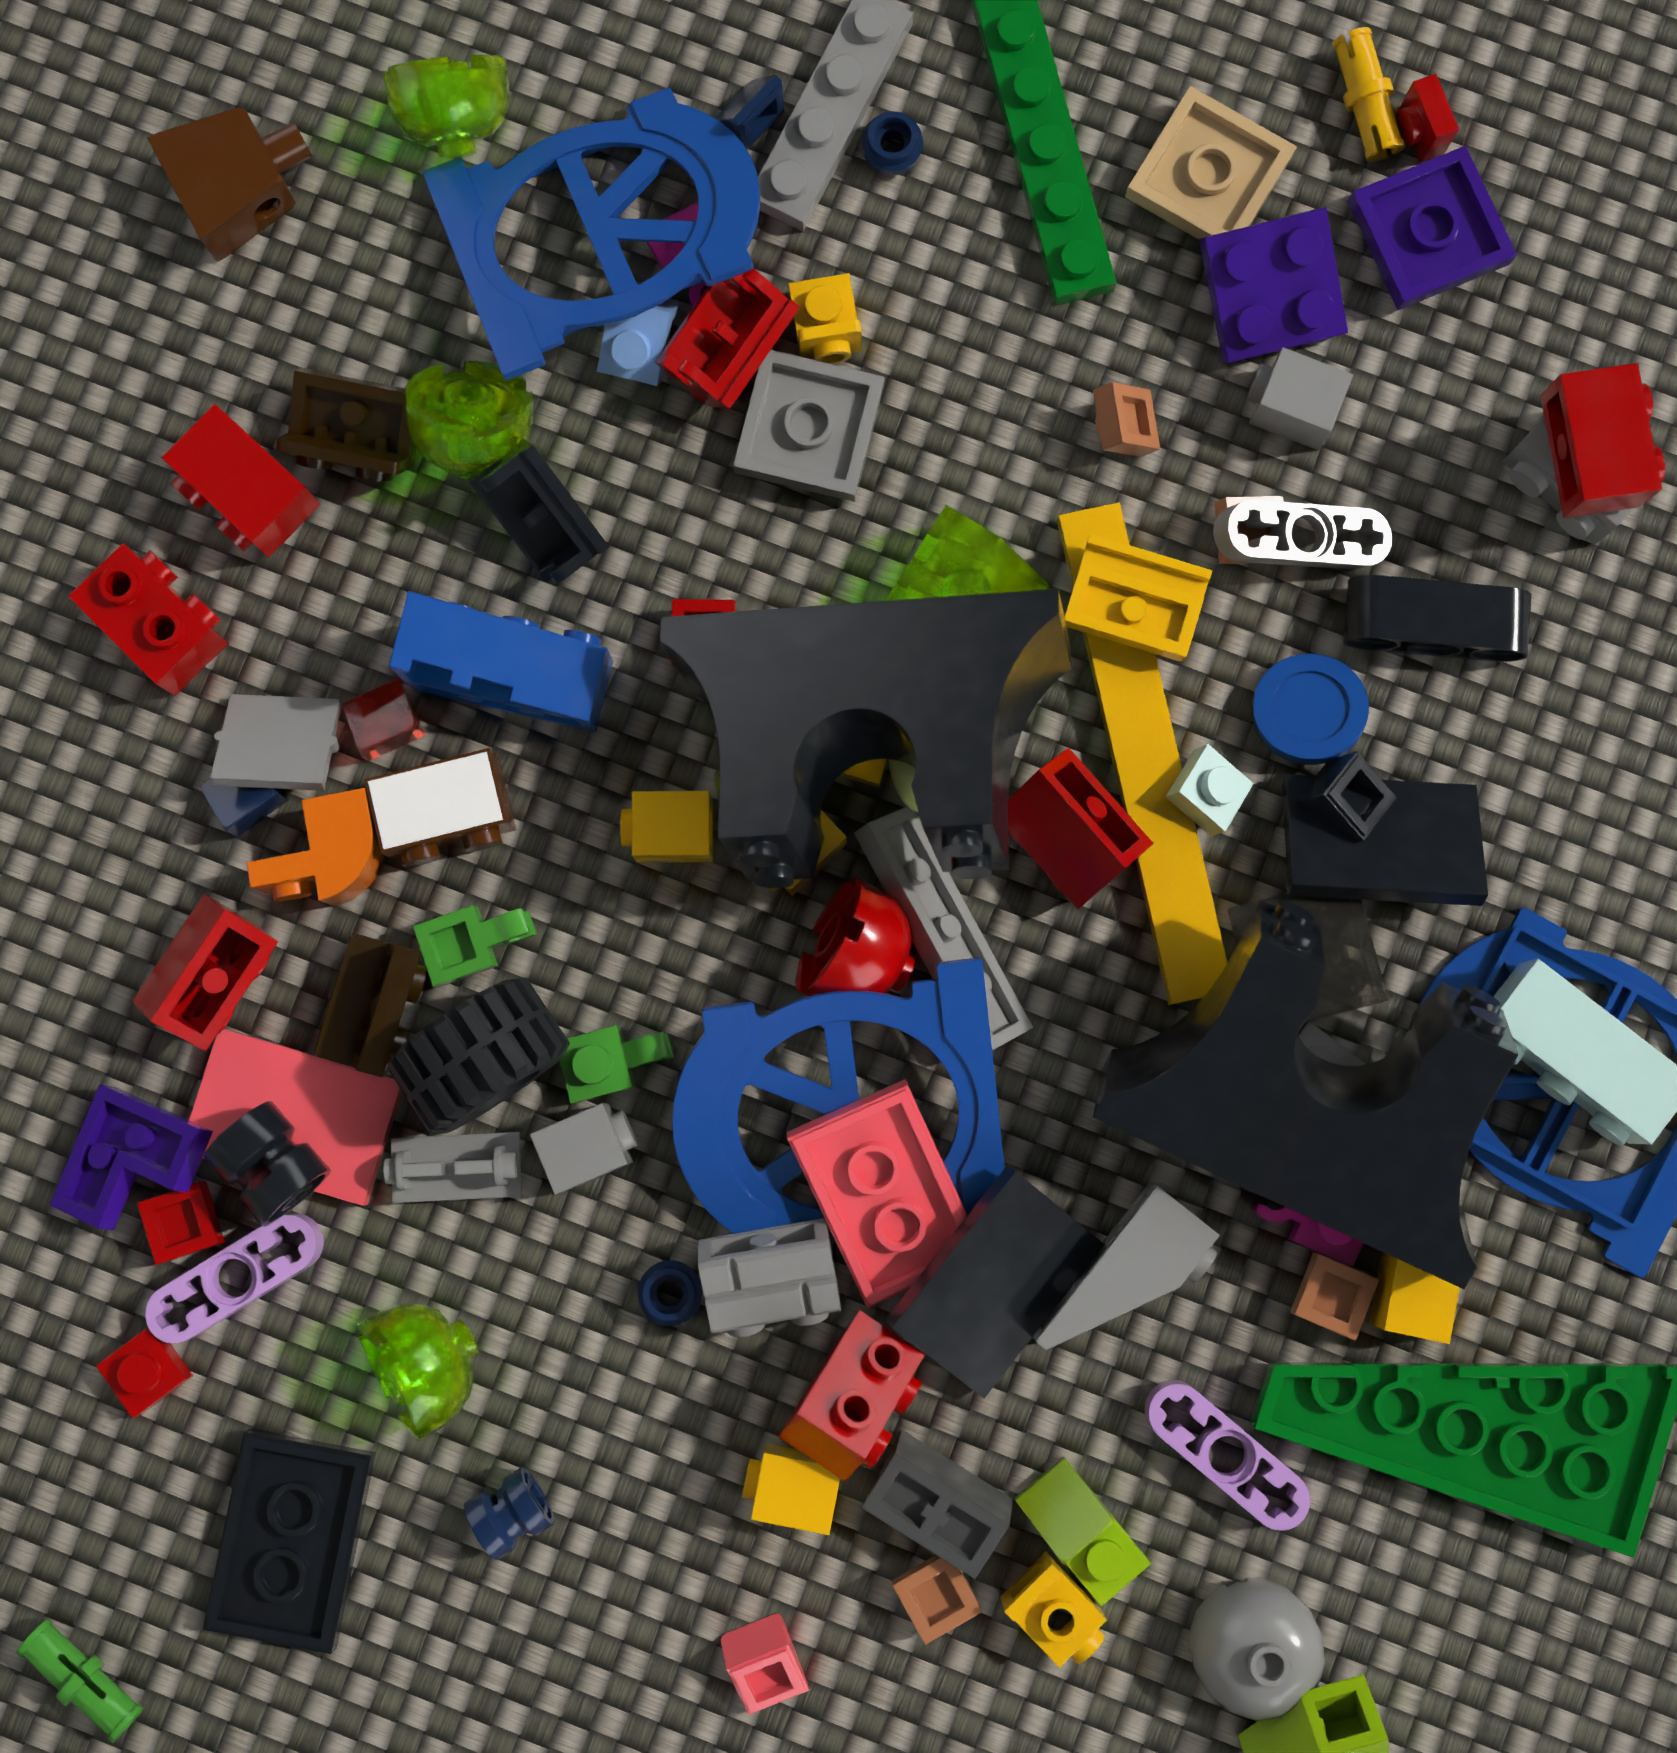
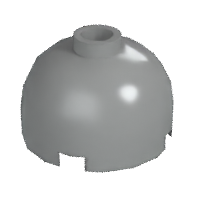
[1188,1577,1325,1720]

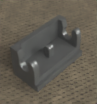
[861,1430,1013,1579]

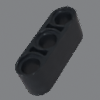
[1343,575,1532,662]

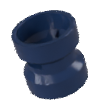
[464,1467,555,1560]

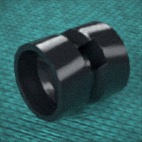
[204,1101,331,1227]

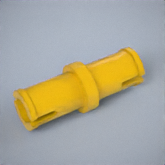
[1332,27,1406,162]

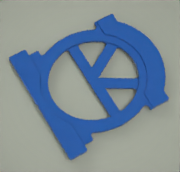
[423,88,760,380]
[1417,907,1677,1278]
[672,957,1005,1239]

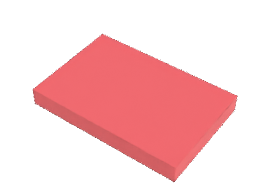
[189,1028,403,1206]
[787,1079,967,1308]

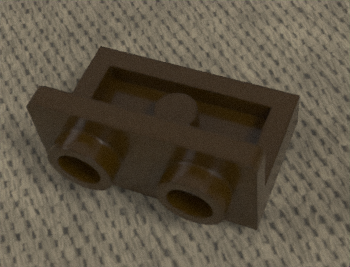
[276,368,423,481]
[314,933,427,1078]

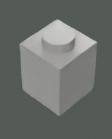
[1246,347,1354,450]
[530,1103,638,1195]

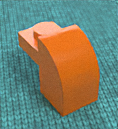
[246,788,385,906]

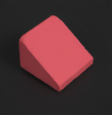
[721,1613,809,1715]

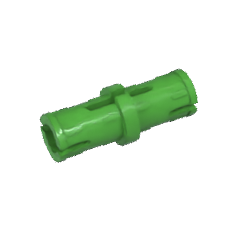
[16,1619,144,1743]

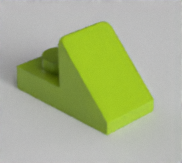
[1014,1456,1151,1607]

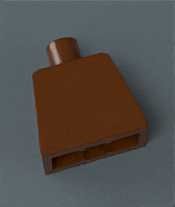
[147,108,313,262]

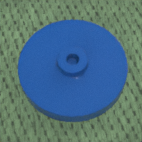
[1252,654,1369,765]

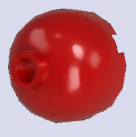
[795,878,915,996]

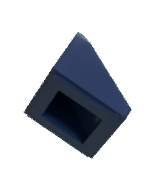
[715,75,784,150]
[199,779,289,837]

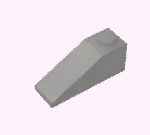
[1032,1183,1220,1350]

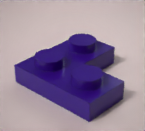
[50,1084,213,1230]

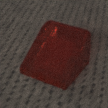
[342,678,426,761]

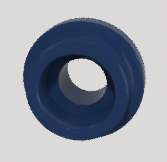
[862,111,923,175]
[638,1260,703,1326]

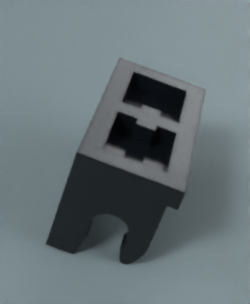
[467,438,609,583]

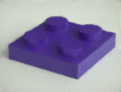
[1347,145,1517,310]
[1199,207,1348,363]

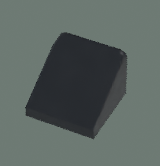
[1297,751,1397,842]

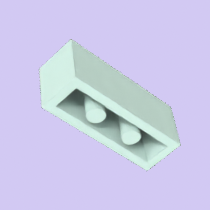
[1494,959,1677,1146]

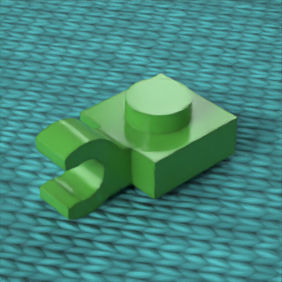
[413,905,537,987]
[560,1025,674,1104]

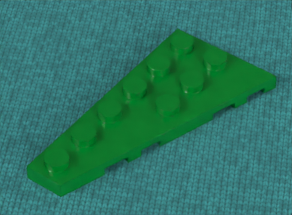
[1250,1362,1677,1558]

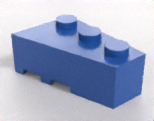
[389,591,613,732]

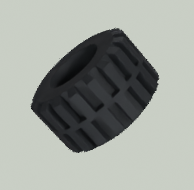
[387,977,570,1135]

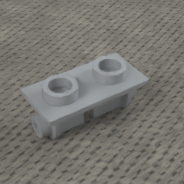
[383,1132,522,1203]

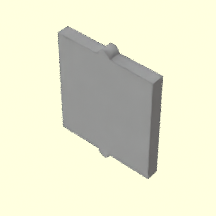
[210,694,342,791]

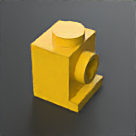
[1000,1551,1107,1668]

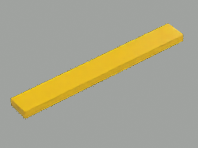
[1057,502,1228,1005]

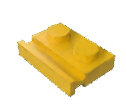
[1064,533,1213,663]

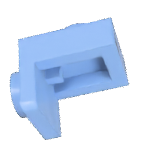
[597,282,681,386]

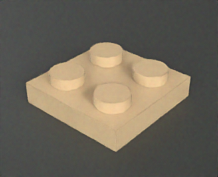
[1125,86,1297,240]

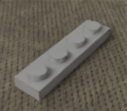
[758,0,913,232]
[854,807,1033,1050]

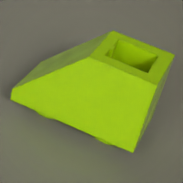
[1238,1674,1389,1753]

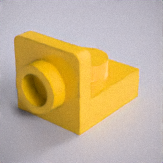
[788,273,862,365]

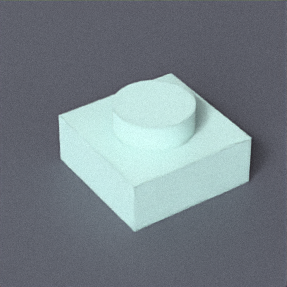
[1166,744,1254,837]

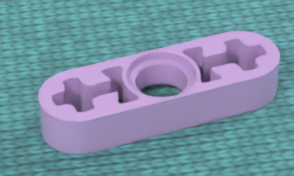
[145,1214,324,1343]
[1145,1380,1310,1531]

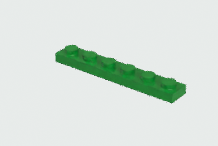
[970,0,1117,306]

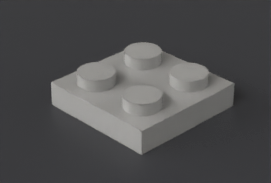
[733,350,885,502]

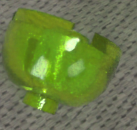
[382,54,509,158]
[405,361,533,479]
[356,1303,479,1442]

